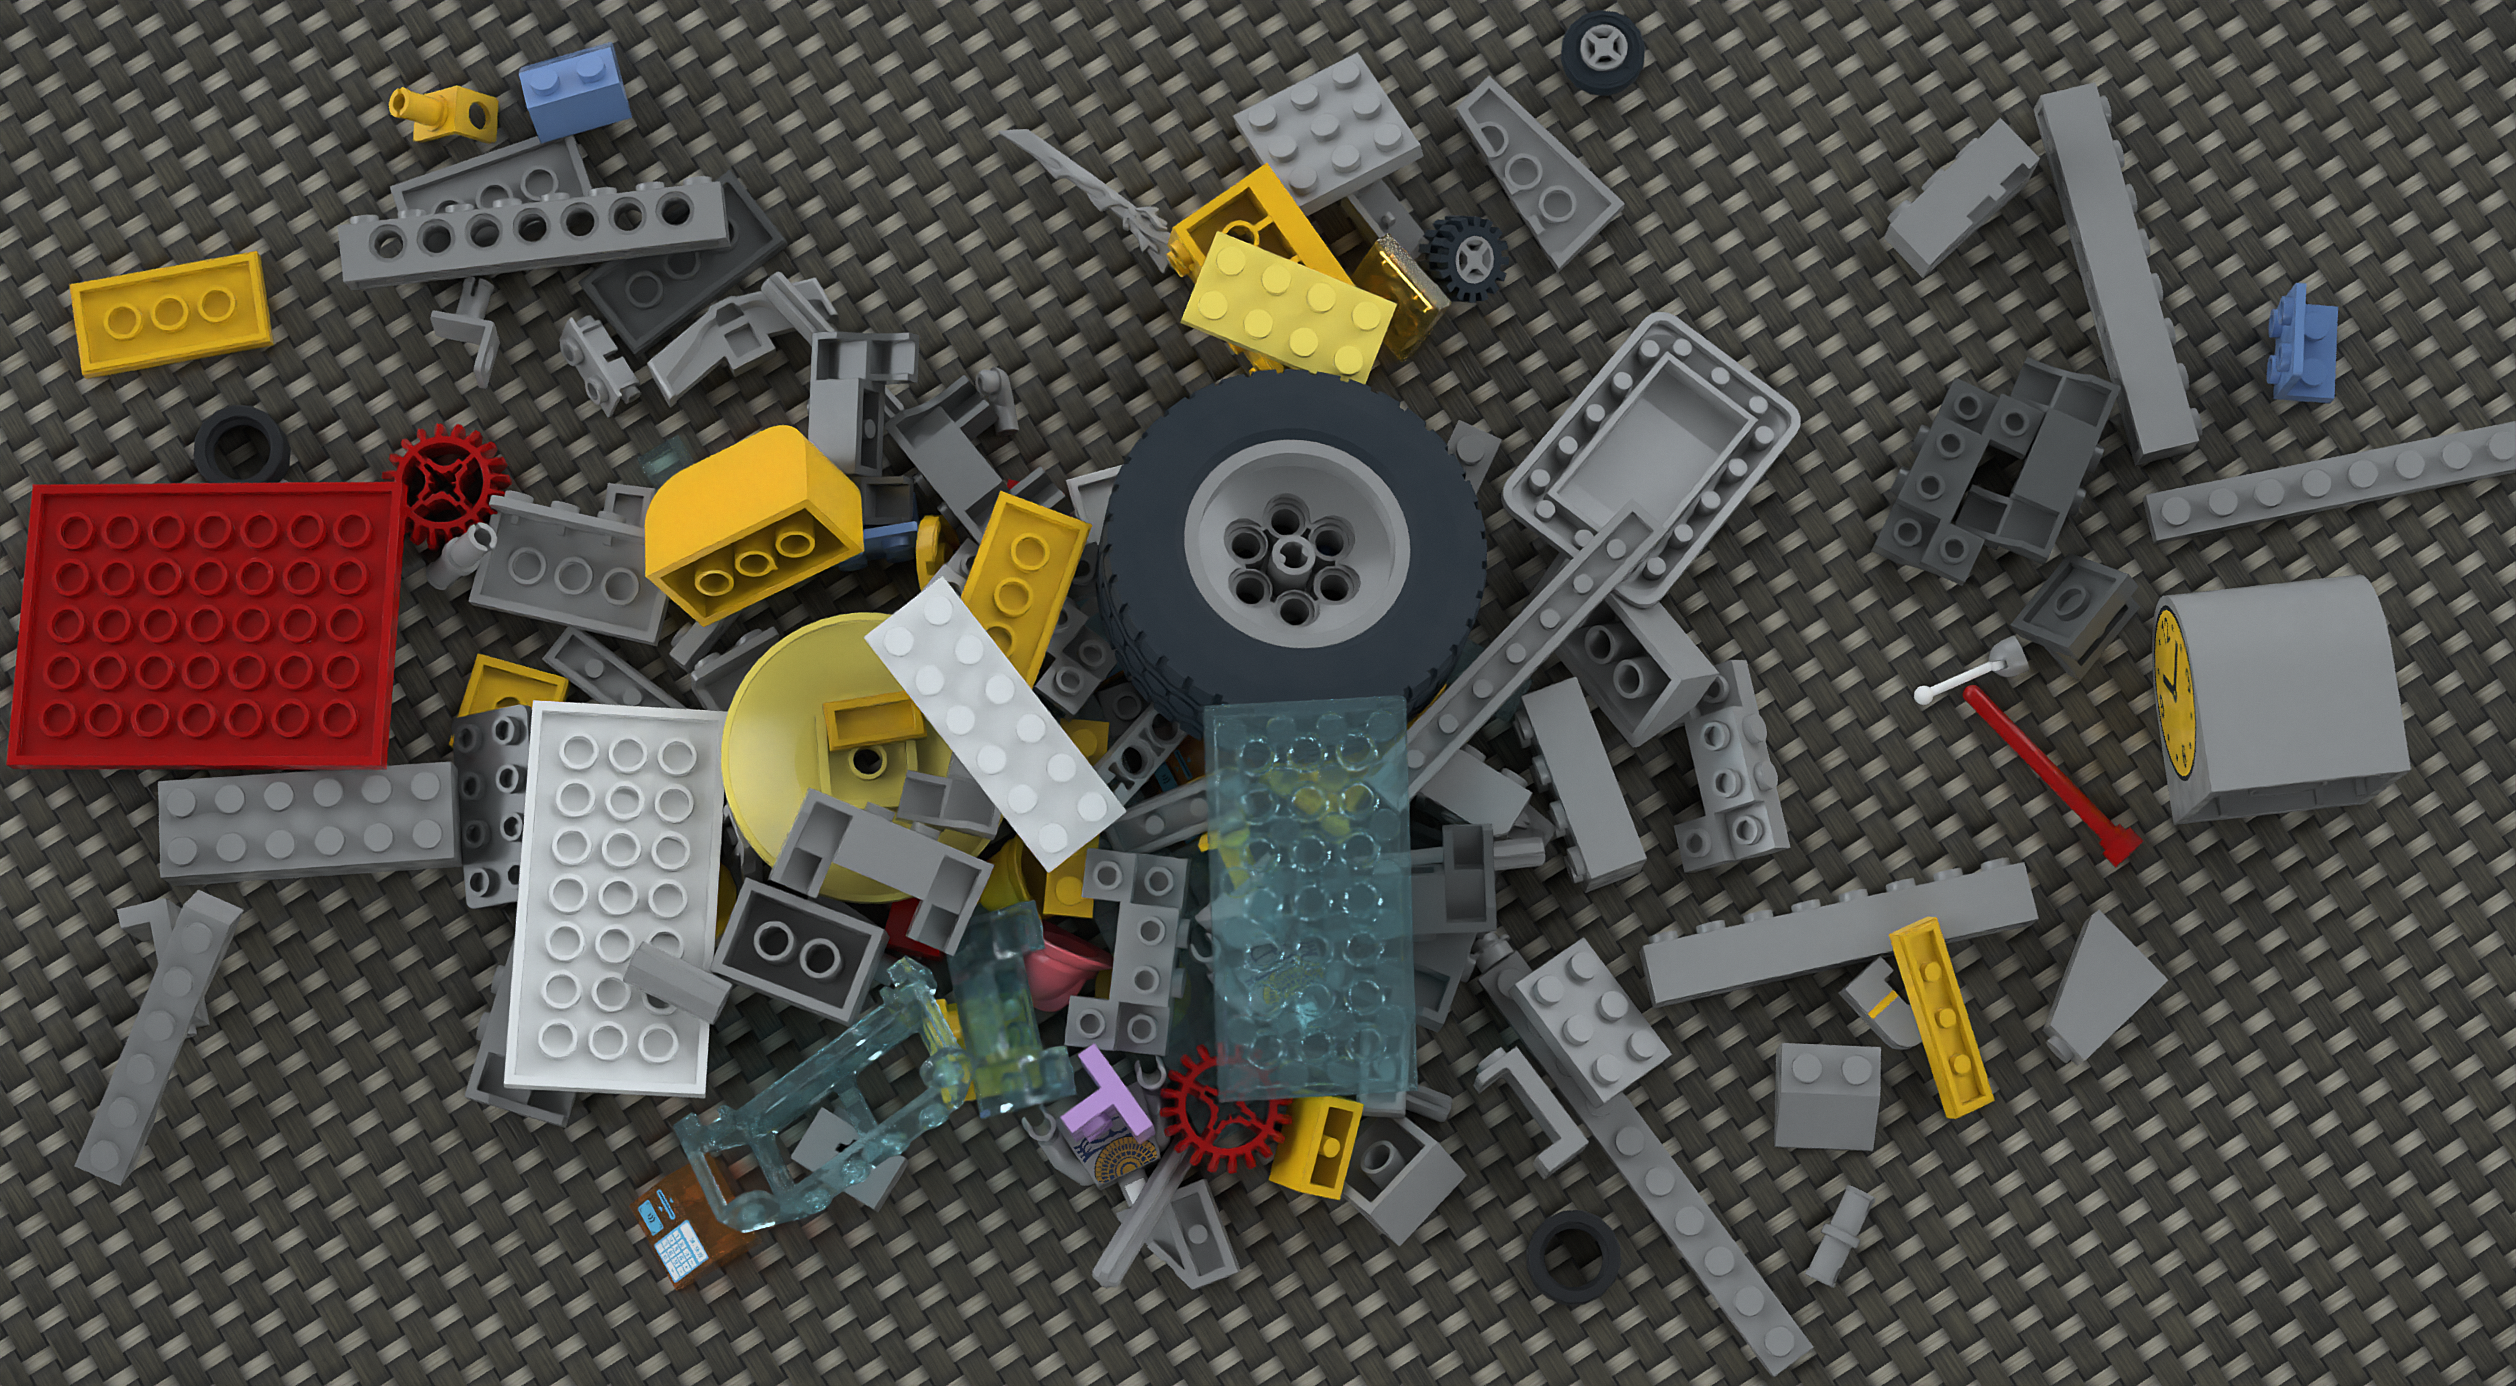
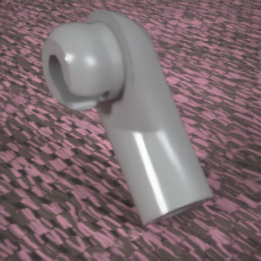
[975,367,1019,436]

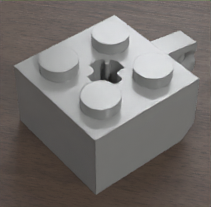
[1415,744,1556,848]

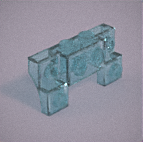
[946,900,1076,1119]

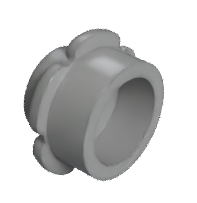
[1471,931,1515,975]

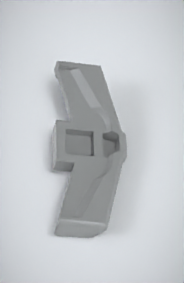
[647,277,839,408]

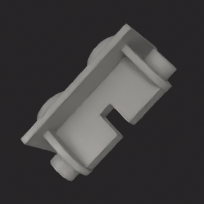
[559,315,641,418]

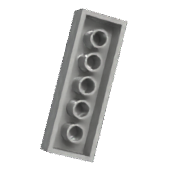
[158,761,463,886]

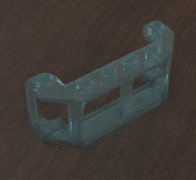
[673,956,978,1233]

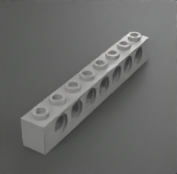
[337,176,730,290]

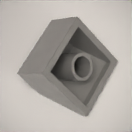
[1774,1043,1881,1151]
[1341,1116,1467,1247]

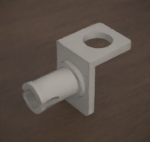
[430,277,500,389]

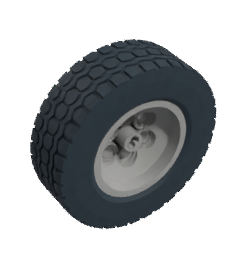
[1096,369,1487,763]

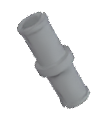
[426,522,497,590]
[1805,1185,1876,1288]

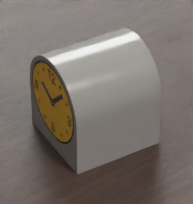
[2152,574,2411,825]

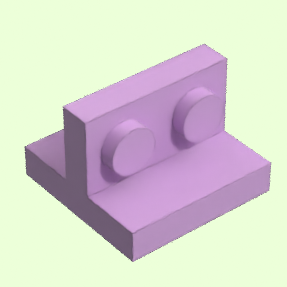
[1061,1043,1156,1145]

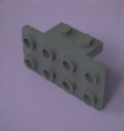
[451,704,532,909]

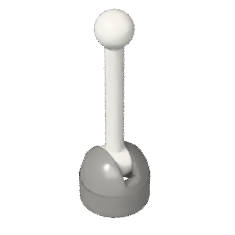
[1914,635,2030,705]

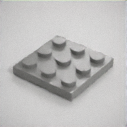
[1233,52,1424,216]

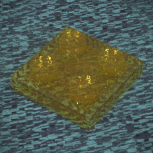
[1350,233,1452,362]

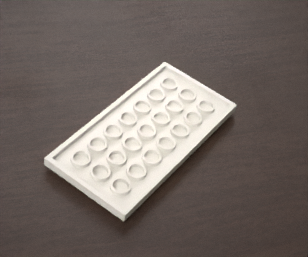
[504,700,728,1098]

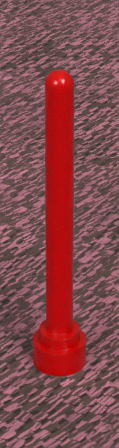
[1963,685,2144,868]

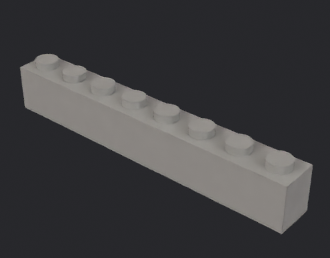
[2033,82,2202,465]
[1639,857,2039,1009]

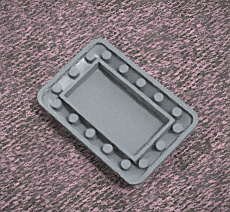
[1501,312,1801,609]

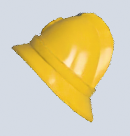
[976,834,1052,920]

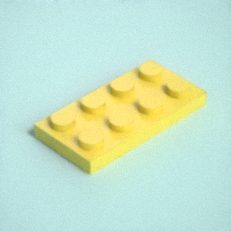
[1180,231,1397,384]

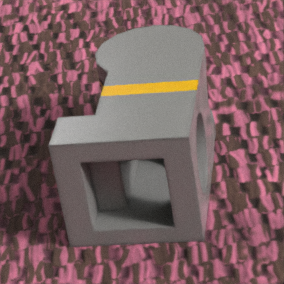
[1838,956,1922,1050]

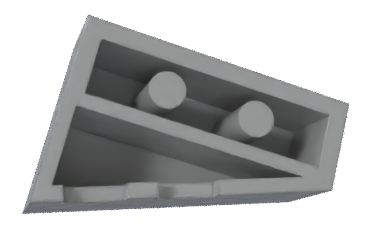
[1884,118,2040,278]

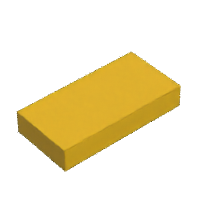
[822,691,928,754]

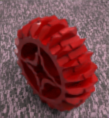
[382,423,512,552]
[1159,1040,1293,1174]

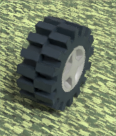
[1417,215,1509,303]

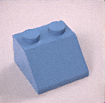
[519,42,632,144]

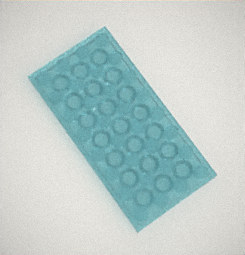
[1203,696,1418,1102]

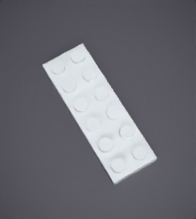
[864,576,1127,873]

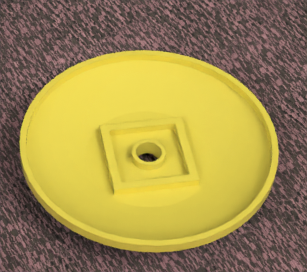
[721,613,1004,904]

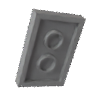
[1508,937,1672,1109]

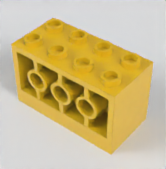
[1166,163,1356,375]

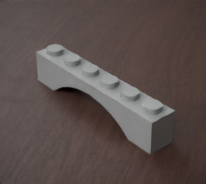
[75,890,244,1186]

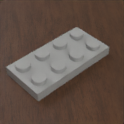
[390,134,593,253]

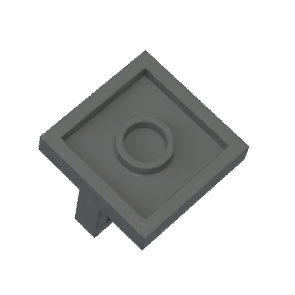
[2010,553,2140,680]

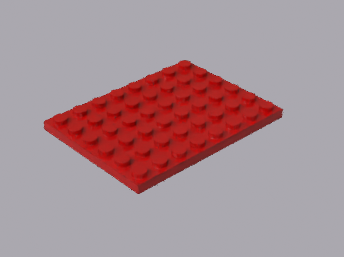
[6,482,408,770]

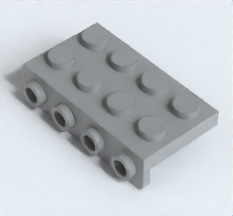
[468,491,670,646]

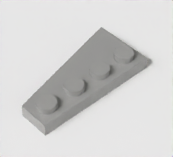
[1455,76,1625,274]

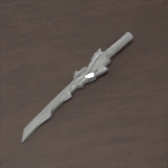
[998,129,1174,274]

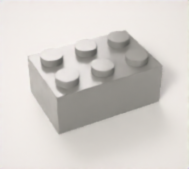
[709,877,890,1029]

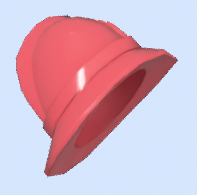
[1020,915,1114,1012]

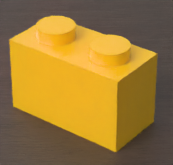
[1269,1085,1364,1200]

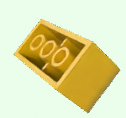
[645,425,864,627]

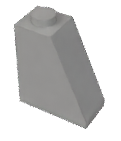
[2042,909,2168,1066]

